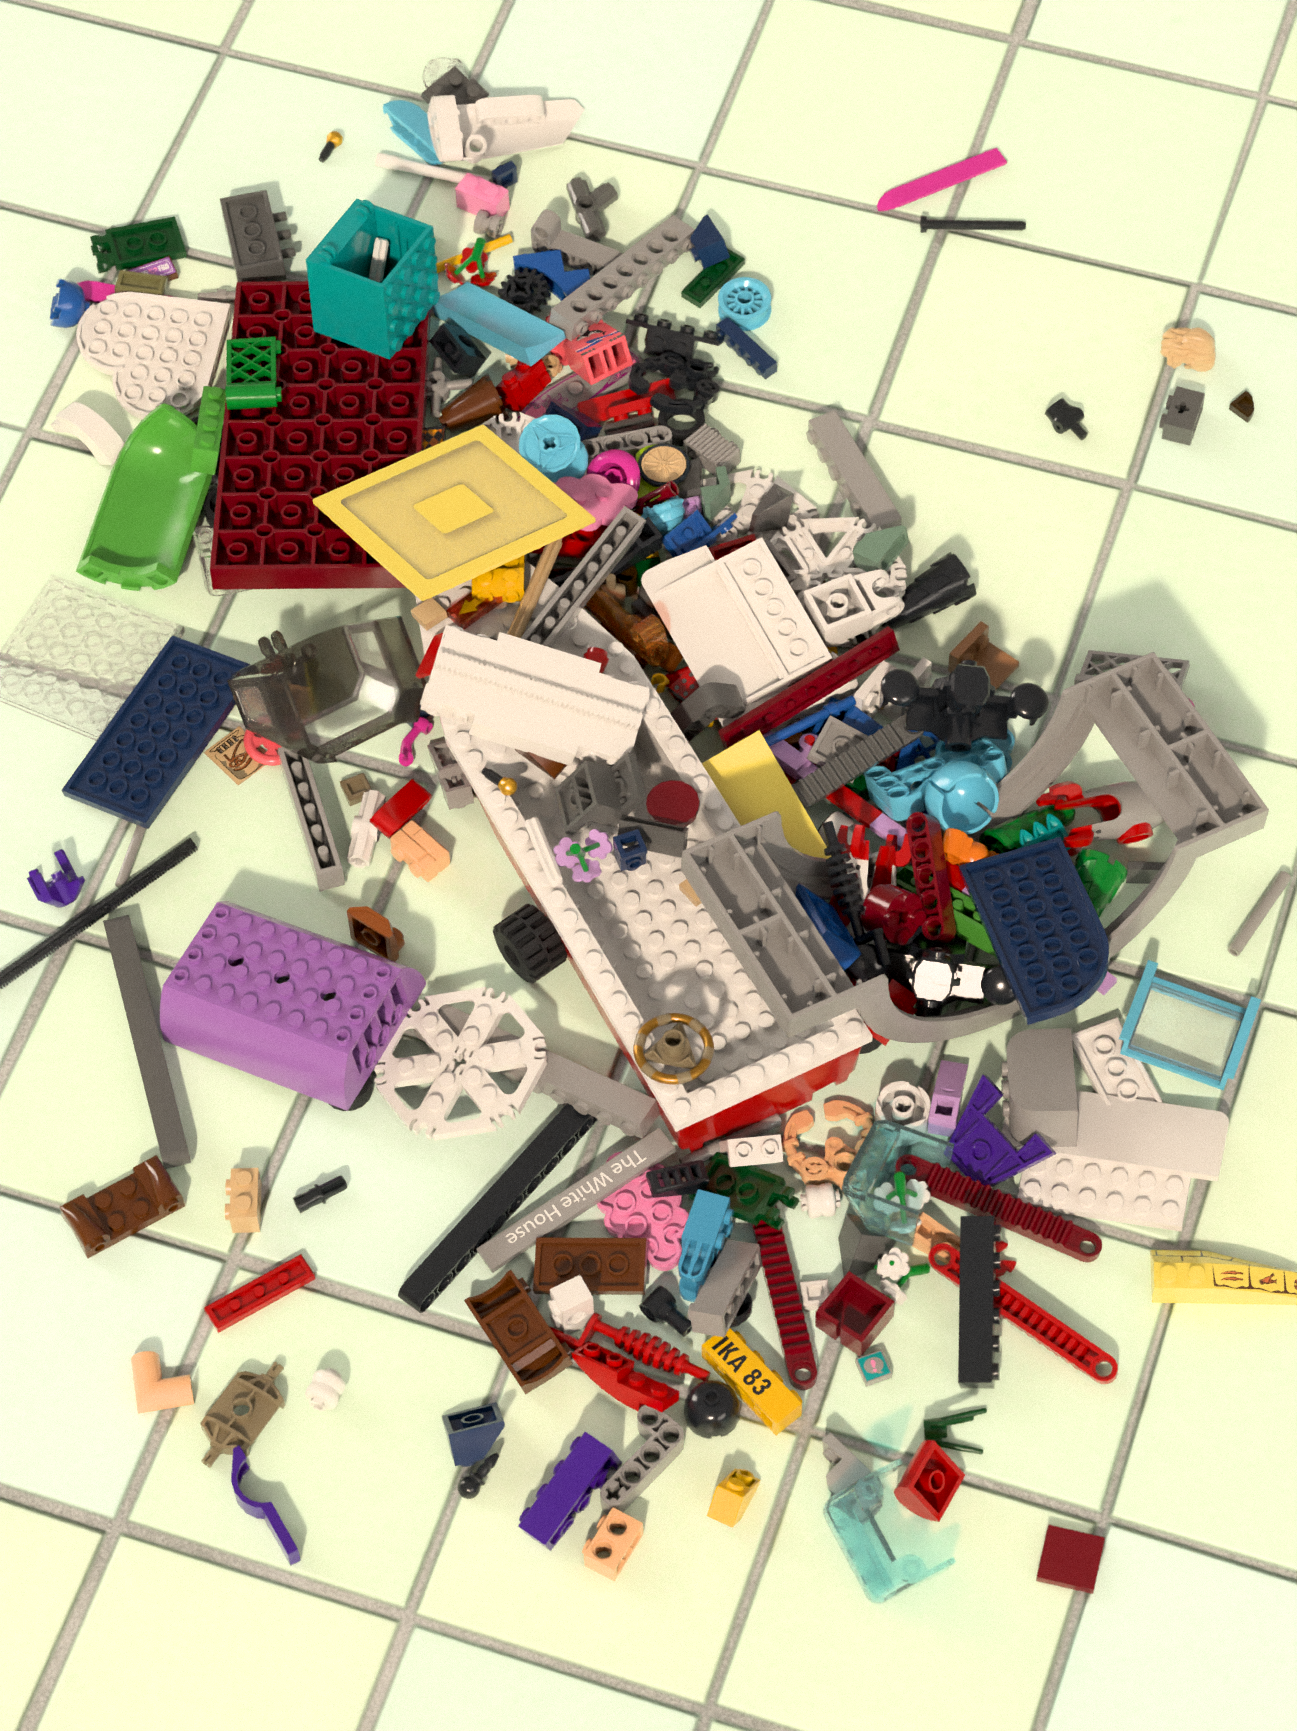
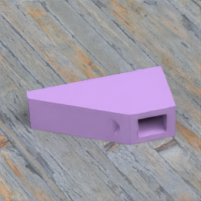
[928,1060,968,1137]

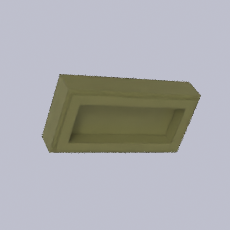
[114,270,168,296]

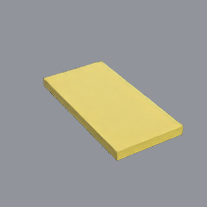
[702,730,831,859]

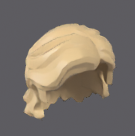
[1160,327,1216,372]

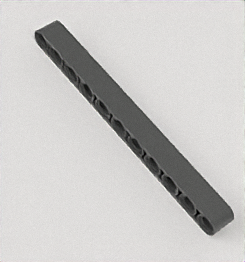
[103,915,191,1169]

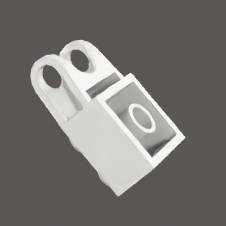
[804,570,905,647]

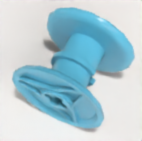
[519,415,588,483]

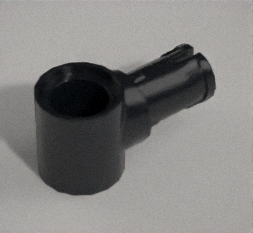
[639,1285,692,1337]

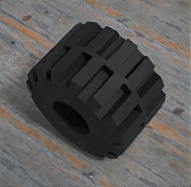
[493,904,567,984]

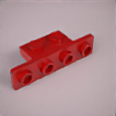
[577,378,676,423]

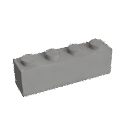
[688,1240,762,1337]

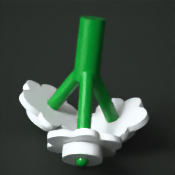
[874,1172,931,1232]
[874,1247,930,1305]

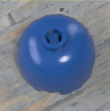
[50,278,90,328]

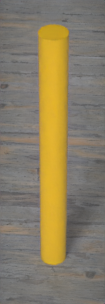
[436,234,513,273]

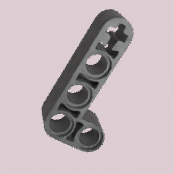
[670,682,745,743]

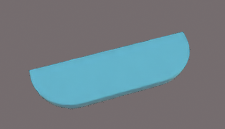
[383,100,444,165]

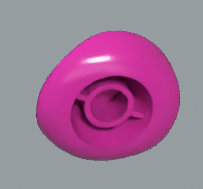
[587,449,640,492]

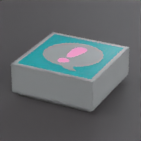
[855,1350,892,1387]

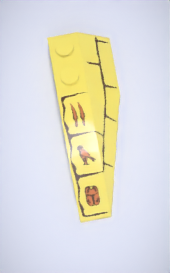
[1150,1250,1297,1305]

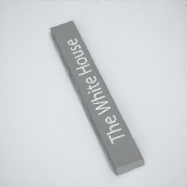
[477,1127,676,1273]

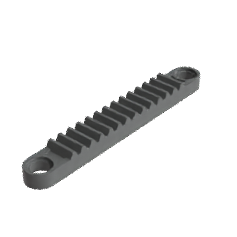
[791,714,924,810]

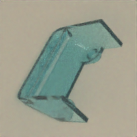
[842,1120,955,1246]
[823,1458,956,1604]

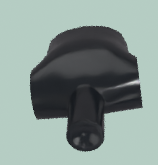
[1045,398,1088,441]

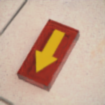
[446,592,503,630]

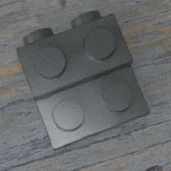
[421,66,489,105]

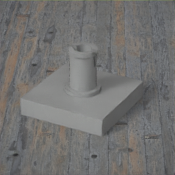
[806,715,868,783]

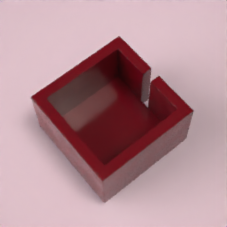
[815,1271,895,1357]

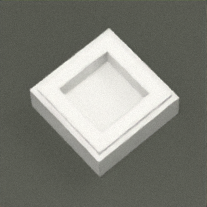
[800,1279,830,1311]

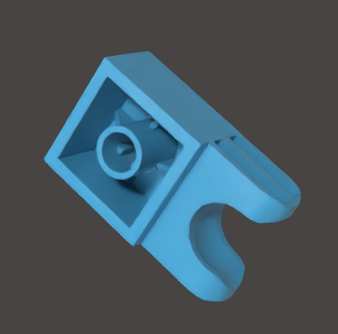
[678,1189,734,1302]

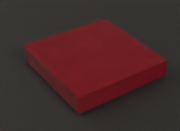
[1036,1524,1105,1594]

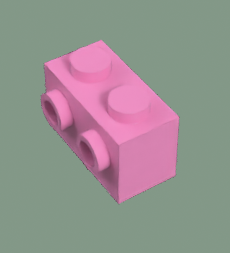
[455,172,510,217]

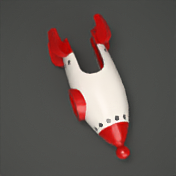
[829,825,911,986]

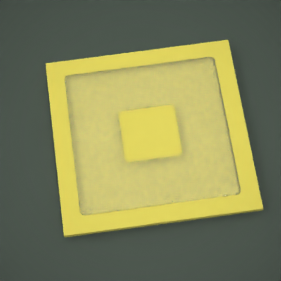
[313,424,596,601]

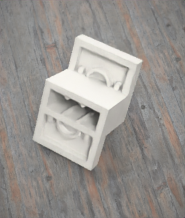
[854,657,933,721]

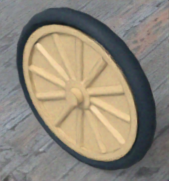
[638,444,690,487]

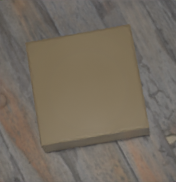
[340,773,372,806]

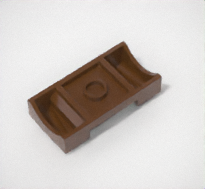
[59,1155,185,1259]
[464,1270,573,1395]

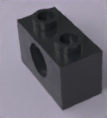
[429,323,487,377]

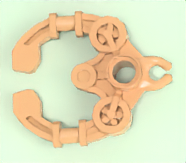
[782,1100,882,1198]

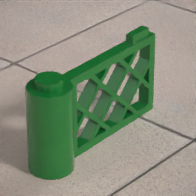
[225,337,282,410]

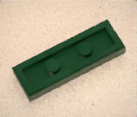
[681,248,745,308]

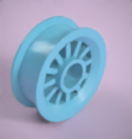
[718,277,771,331]

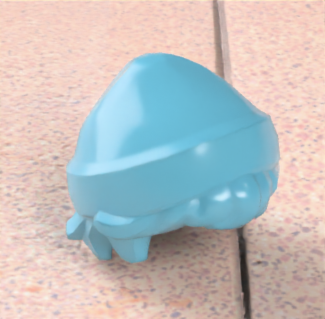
[641,495,685,536]

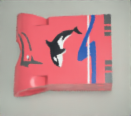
[550,319,633,385]

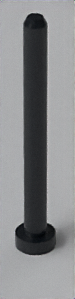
[920,216,1026,233]

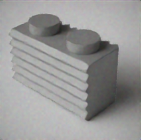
[683,423,740,477]

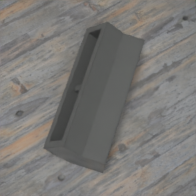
[618,815,689,858]

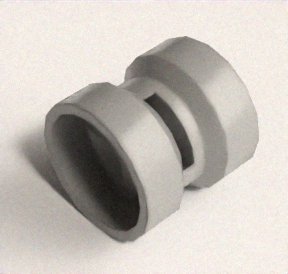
[473,210,504,239]

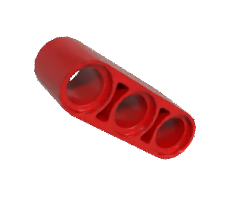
[369,778,433,839]

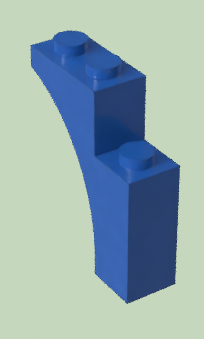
[513,250,590,301]

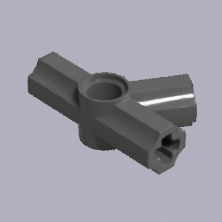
[566,177,618,242]

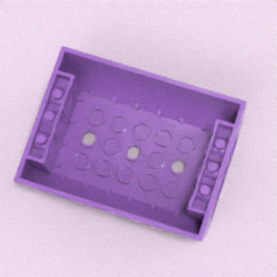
[160,901,426,1111]

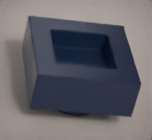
[492,161,518,188]

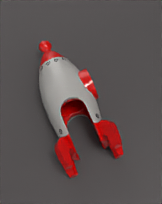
[1036,781,1165,856]

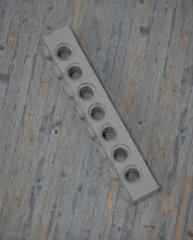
[549,215,695,341]

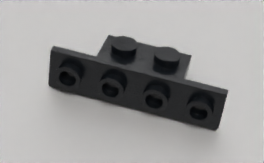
[625,313,724,362]

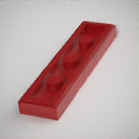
[204,1254,315,1333]

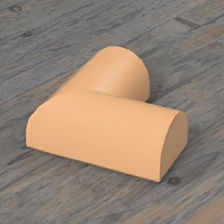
[131,1351,194,1414]

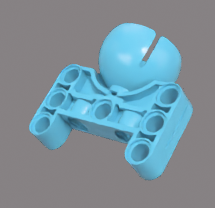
[864,738,1008,835]

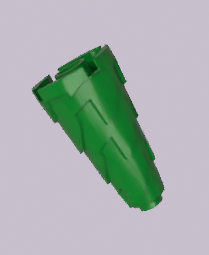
[979,805,1076,854]
[1074,849,1128,918]

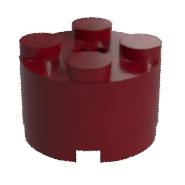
[861,883,926,945]

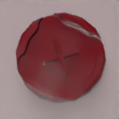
[646,780,700,827]

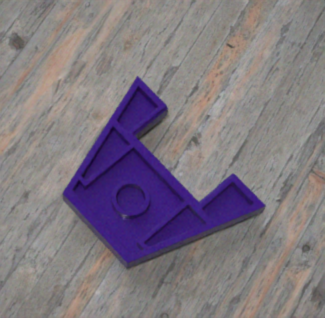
[944,1074,1057,1187]

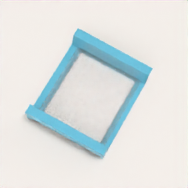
[1119,960,1261,1090]

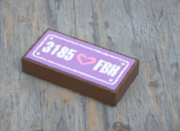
[126,256,179,282]

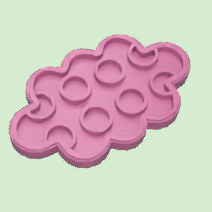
[553,474,638,531]
[596,1151,689,1271]

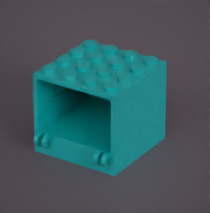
[306,198,440,360]

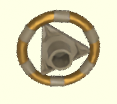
[633,1013,714,1085]

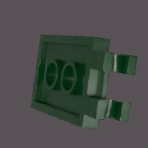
[90,216,187,273]
[688,1152,800,1230]

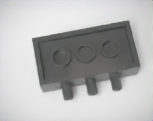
[220,190,296,282]

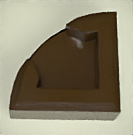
[1229,390,1254,423]

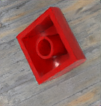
[894,1440,965,1522]

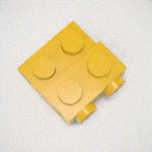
[472,555,525,603]

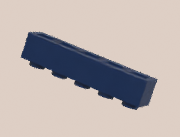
[716,317,777,380]

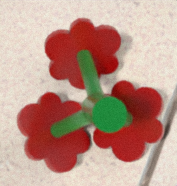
[444,237,497,287]

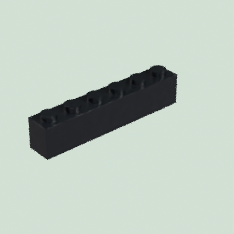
[958,1216,1001,1389]

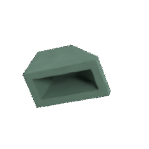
[852,525,909,572]

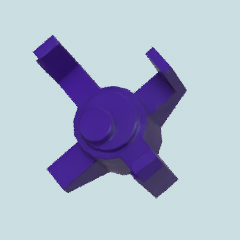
[27,849,85,908]

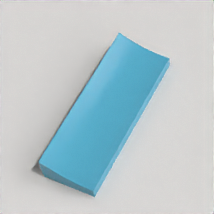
[432,282,566,366]

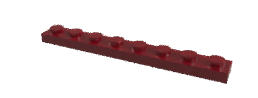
[718,627,900,750]

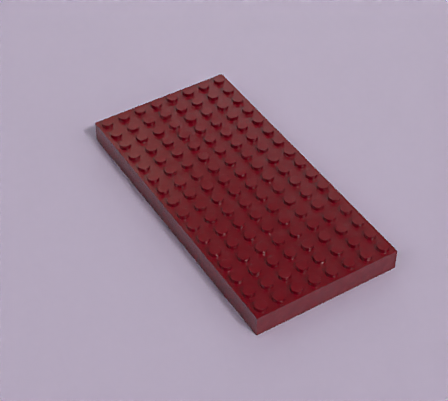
[210,281,432,590]

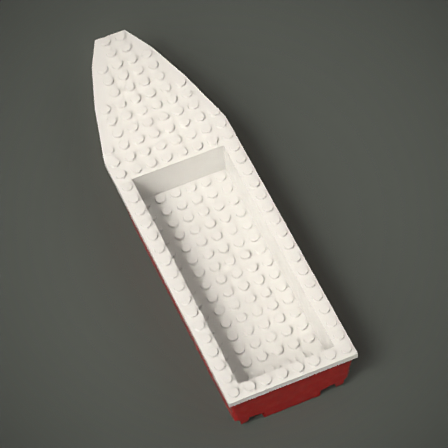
[415,560,873,1153]

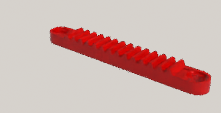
[928,1243,1118,1384]

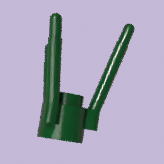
[923,1408,987,1454]

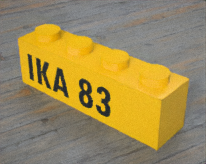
[702,1328,802,1435]

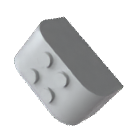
[1001,1028,1078,1147]

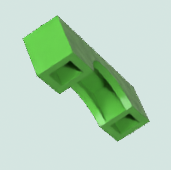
[190,386,226,475]

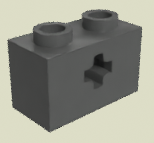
[1159,386,1205,446]

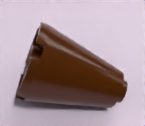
[438,374,509,433]

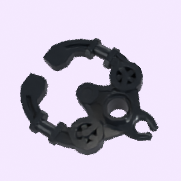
[628,352,720,415]

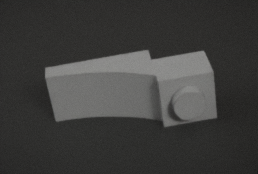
[427,740,474,810]

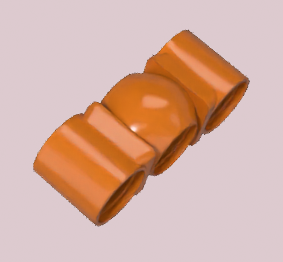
[942,828,998,866]

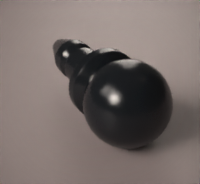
[457,1453,499,1499]

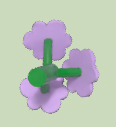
[553,829,613,883]

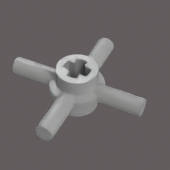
[427,357,473,417]

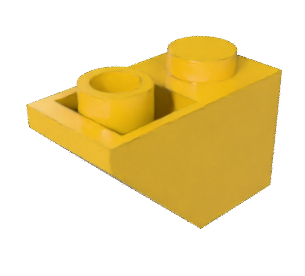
[707,1468,761,1528]

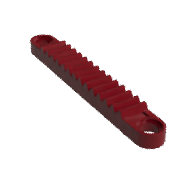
[894,1154,1102,1263]
[751,1206,817,1390]

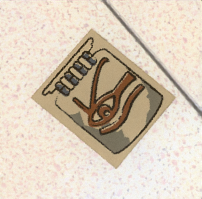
[204,726,266,786]

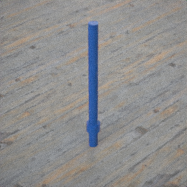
[764,695,856,747]

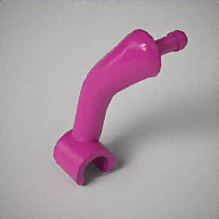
[399,717,433,767]

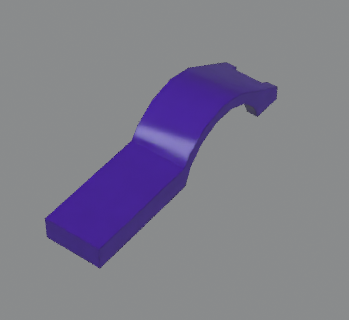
[231,1445,301,1566]

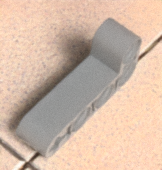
[531,210,622,276]
[581,426,672,469]
[600,1405,684,1515]

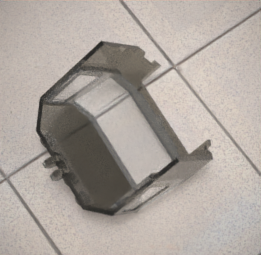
[227,616,426,764]

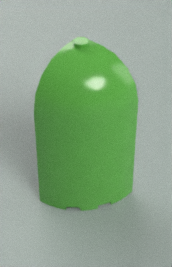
[75,404,212,591]

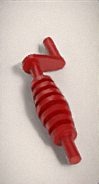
[550,1312,711,1381]

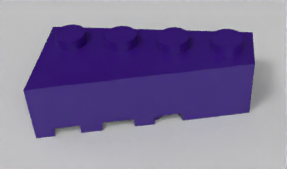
[518,1431,622,1551]

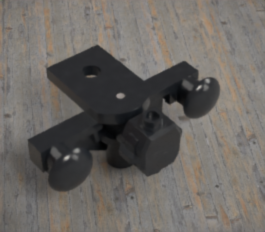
[879,660,1049,752]
[847,931,1016,1017]

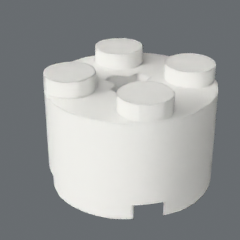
[875,1081,931,1146]

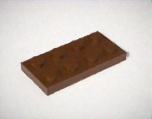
[533,1238,648,1295]

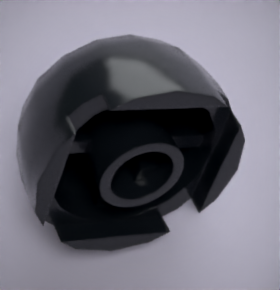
[684,1380,740,1439]

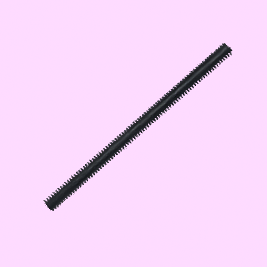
[0,837,198,989]

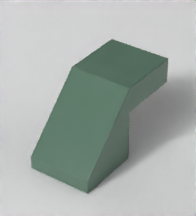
[700,466,731,522]

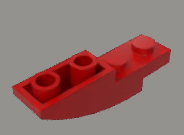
[572,1341,680,1412]

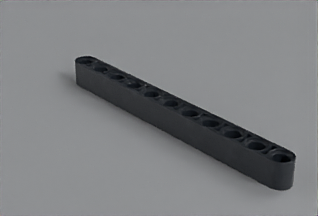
[398,1103,598,1313]

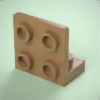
[948,621,1019,691]

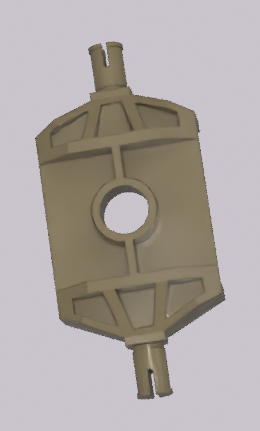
[200,1362,285,1468]

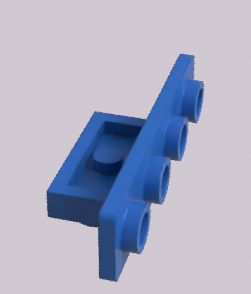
[663,510,738,558]

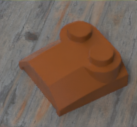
[347,906,405,962]

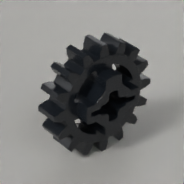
[497,268,551,315]

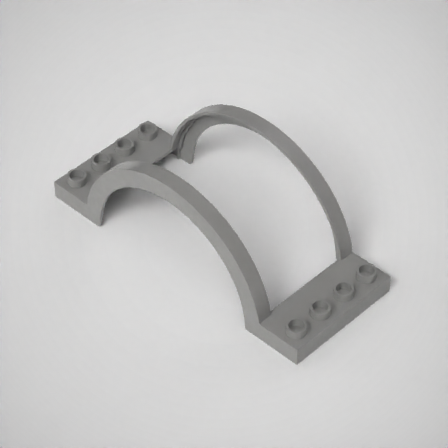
[681,652,1269,1043]

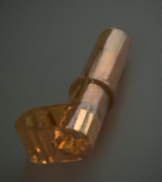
[584,587,669,666]

